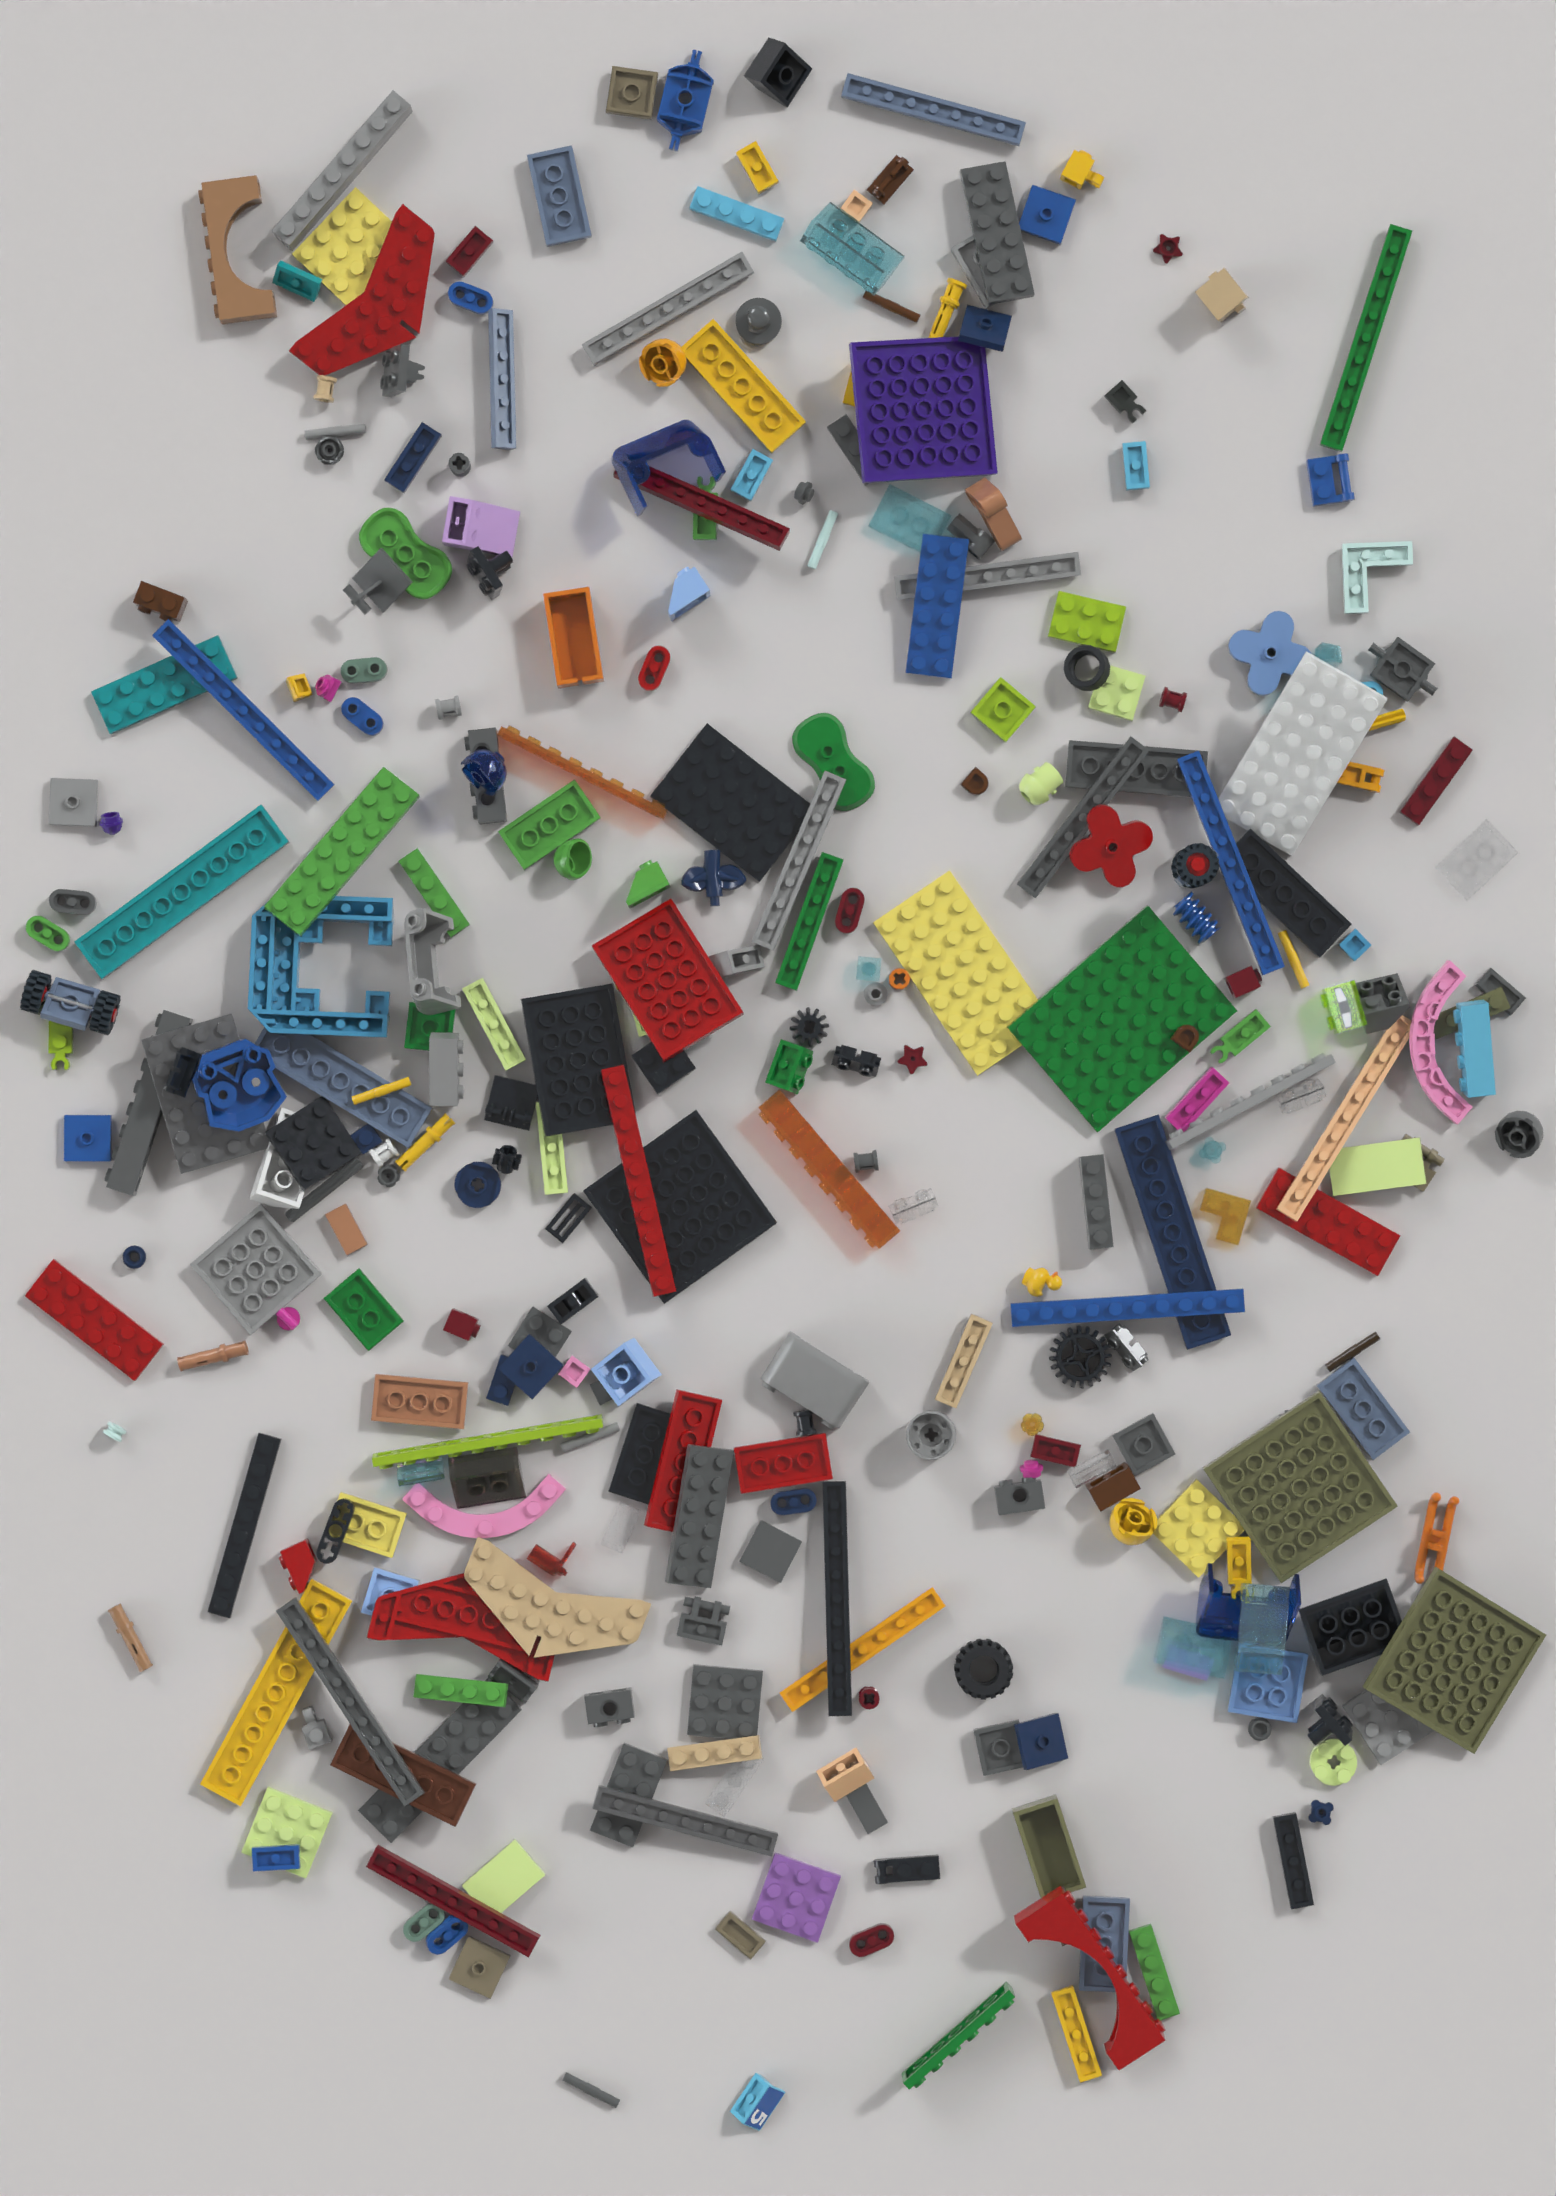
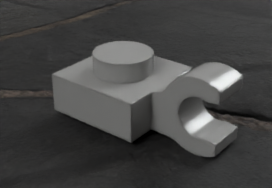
[302,1706,332,1750]

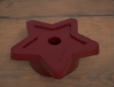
[1153,234,1183,264]
[897,1045,928,1074]

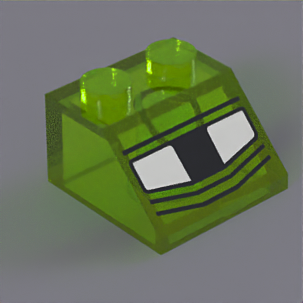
[1320,980,1367,1034]

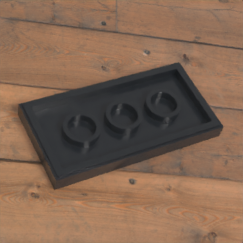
[608,1403,670,1505]

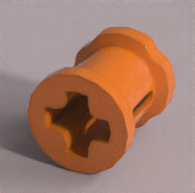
[889,968,910,990]

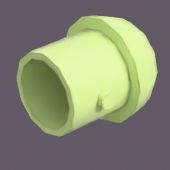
[1019,762,1063,805]

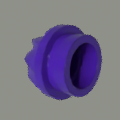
[100,812,123,835]

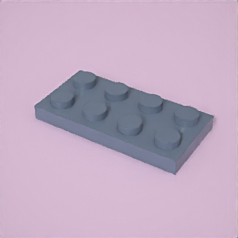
[527,145,592,247]
[1316,1358,1410,1460]
[1079,1896,1130,1992]

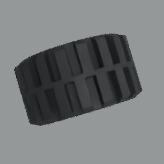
[954,1638,1013,1700]

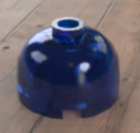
[461,749,507,796]

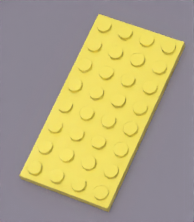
[873,870,1038,1076]

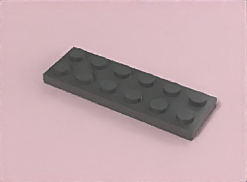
[960,161,1035,305]
[1065,740,1208,797]
[665,1444,734,1588]

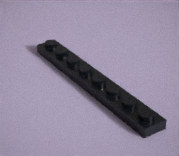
[208,1432,282,1618]

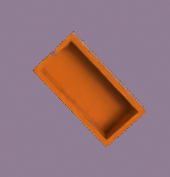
[543,587,604,689]

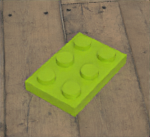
[1048,591,1126,653]

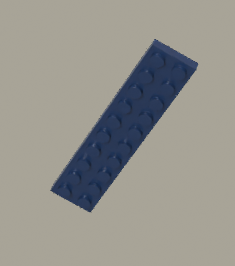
[1114,1114,1231,1350]

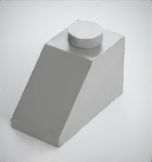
[709,945,765,977]

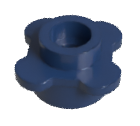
[1308,1800,1334,1825]

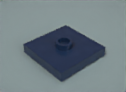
[958,305,1012,352]
[498,1334,564,1400]
[1014,1713,1068,1770]

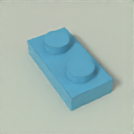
[1122,441,1150,491]
[731,449,773,502]

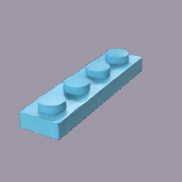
[689,186,784,242]

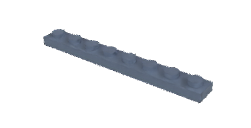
[841,73,1026,146]

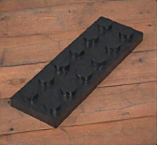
[1236,828,1352,958]

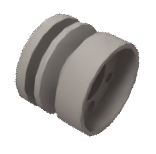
[906,1410,956,1460]

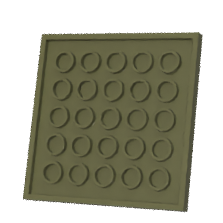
[1203,1391,1398,1583]
[1362,1567,1546,1754]

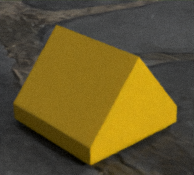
[286,673,313,702]

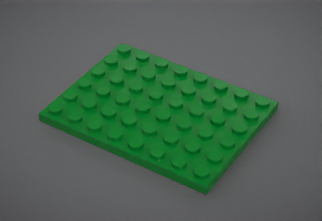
[1007,905,1237,1132]

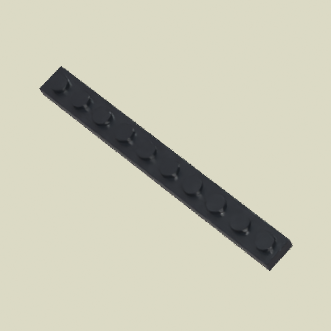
[822,1481,852,1716]

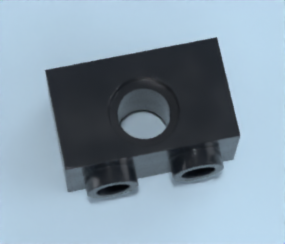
[547,1278,599,1324]

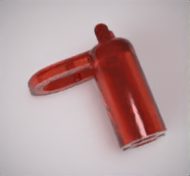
[527,1542,576,1576]

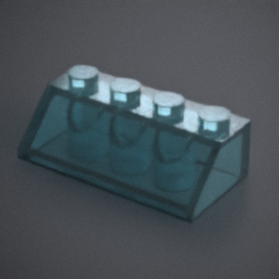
[800,202,905,295]

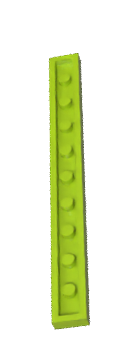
[372,1414,604,1469]

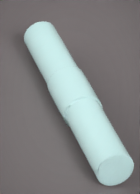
[807,510,838,569]

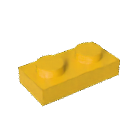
[736,141,779,194]

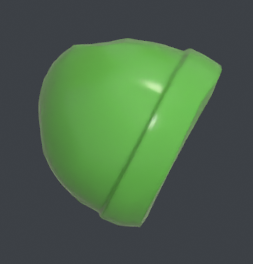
[553,839,592,880]

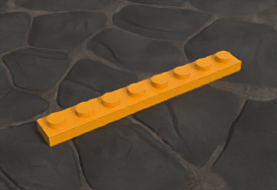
[780,1587,946,1712]

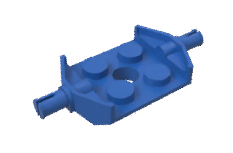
[657,50,714,151]

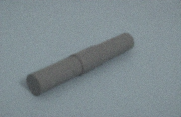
[562,2072,620,2108]

